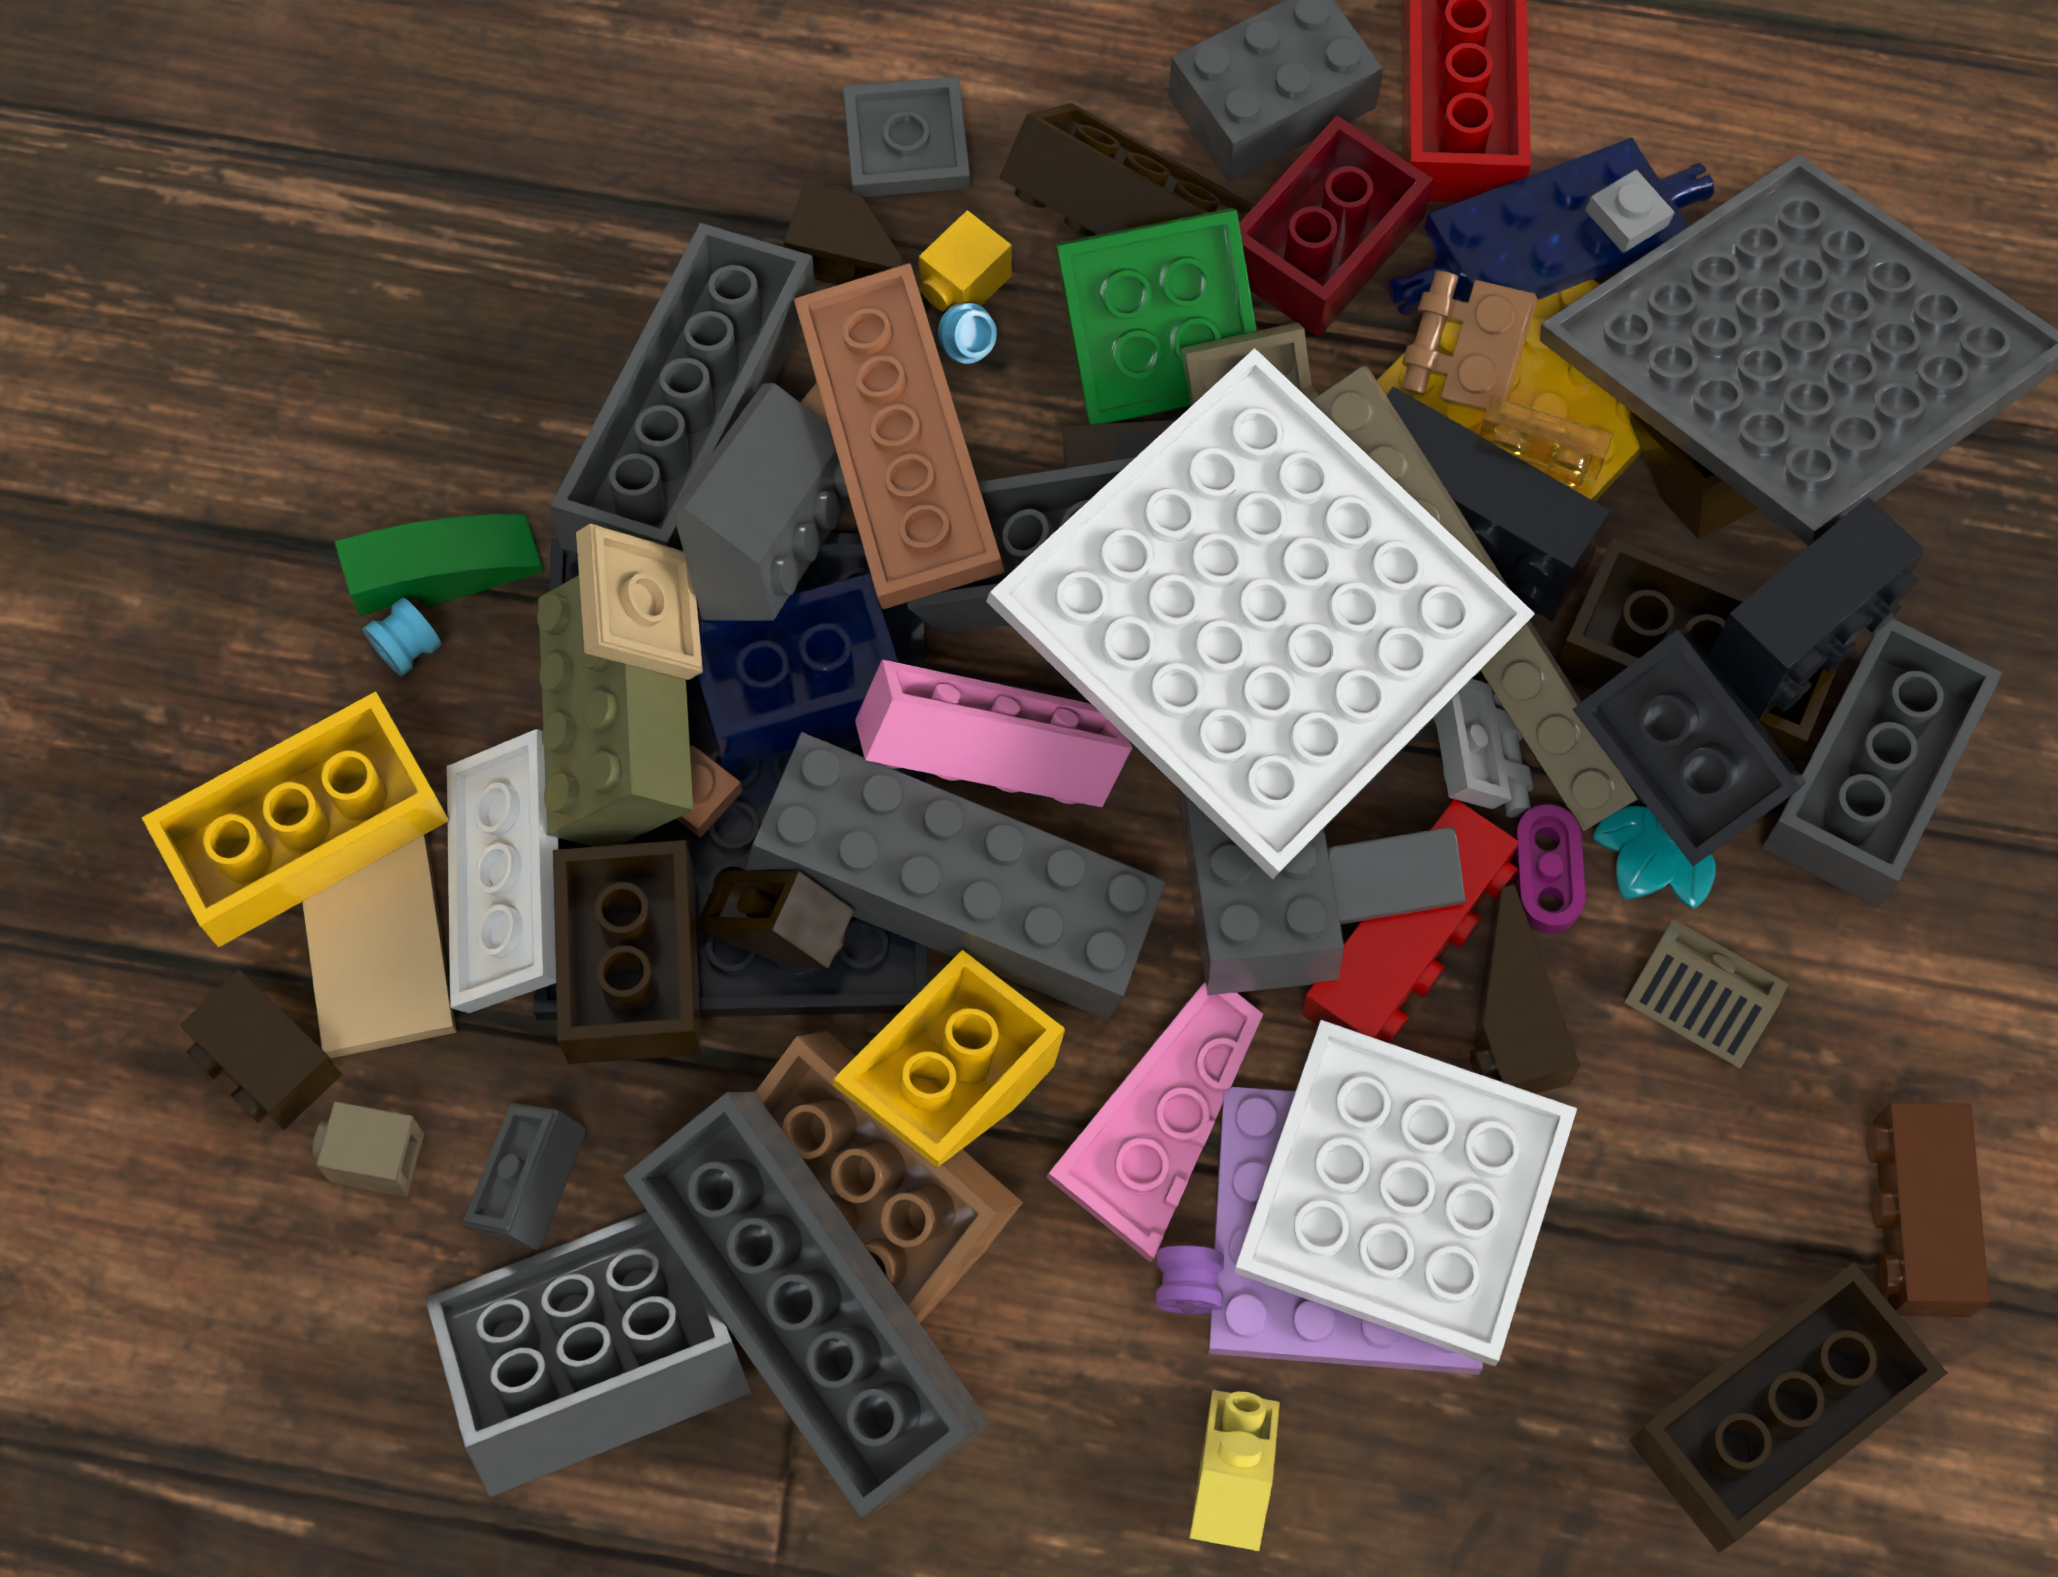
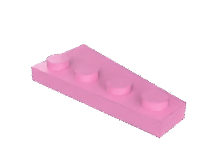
[1047,982,1263,1263]

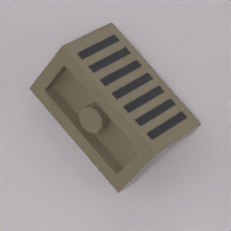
[1624,919,1788,1069]

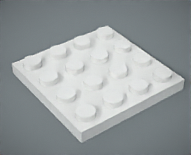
[1234,1020,1577,1366]

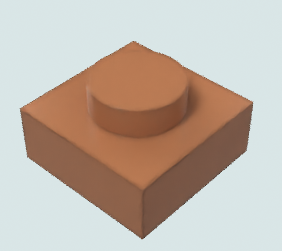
[676,745,743,838]

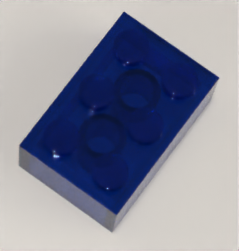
[696,574,898,769]

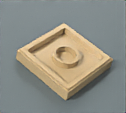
[576,524,703,680]

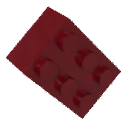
[1239,115,1433,338]

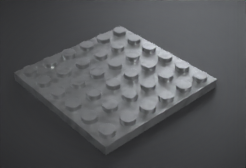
[1540,154,2058,546]

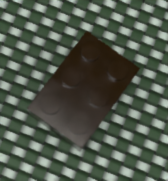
[553,840,702,1064]

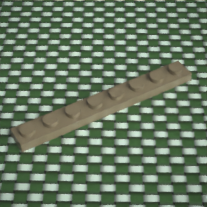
[1311,366,1639,831]

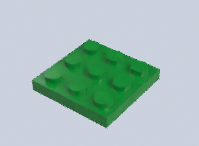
[1054,208,1257,425]

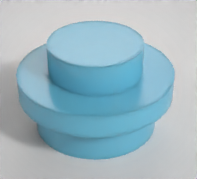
[938,303,997,364]

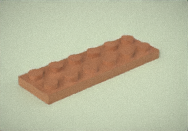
[794,263,1005,610]

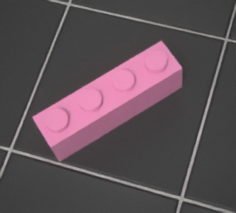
[855,660,1132,807]

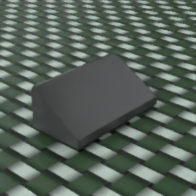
[1327,827,1465,924]
[461,1103,586,1250]

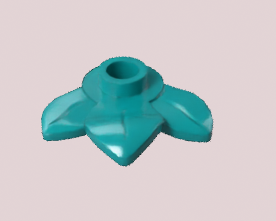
[1592,806,1716,909]

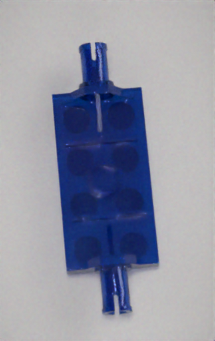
[1389,138,1714,316]

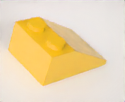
[832,950,1065,1168]

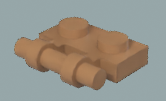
[1401,270,1538,416]

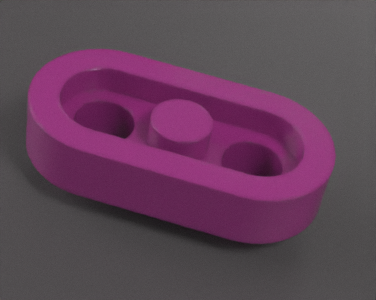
[1514,804,1586,934]

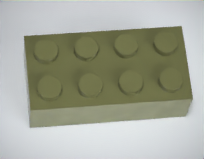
[537,575,693,847]

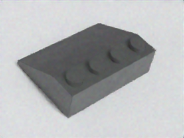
[425,1211,751,1497]

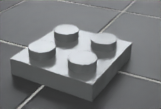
[843,76,970,197]

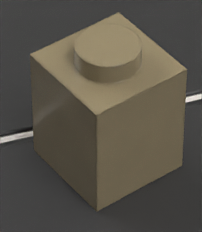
[312,1101,424,1197]

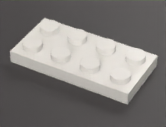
[447,729,558,1013]

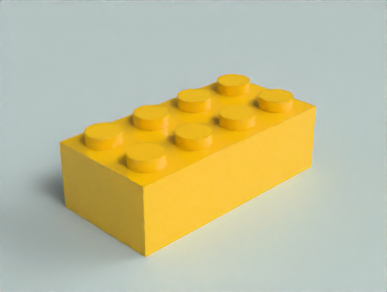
[142,691,449,948]

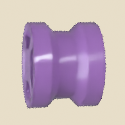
[1154,1246,1224,1315]

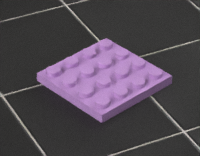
[1208,1087,1483,1375]

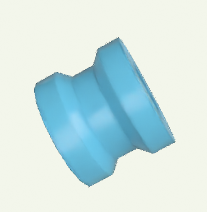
[362,597,442,677]

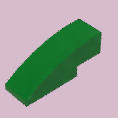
[334,514,544,616]

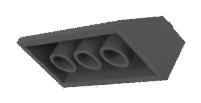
[672,383,851,620]

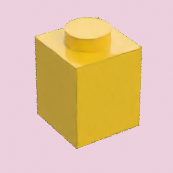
[919,210,1012,311]

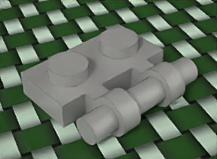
[1433,679,1534,818]

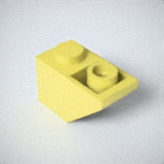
[1190,1390,1280,1551]

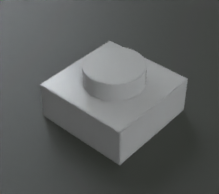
[1585,169,1675,253]

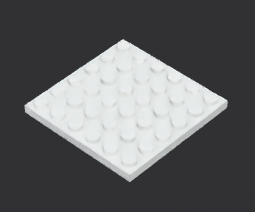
[986,348,1535,879]

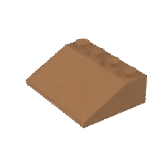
[755,1031,1023,1323]

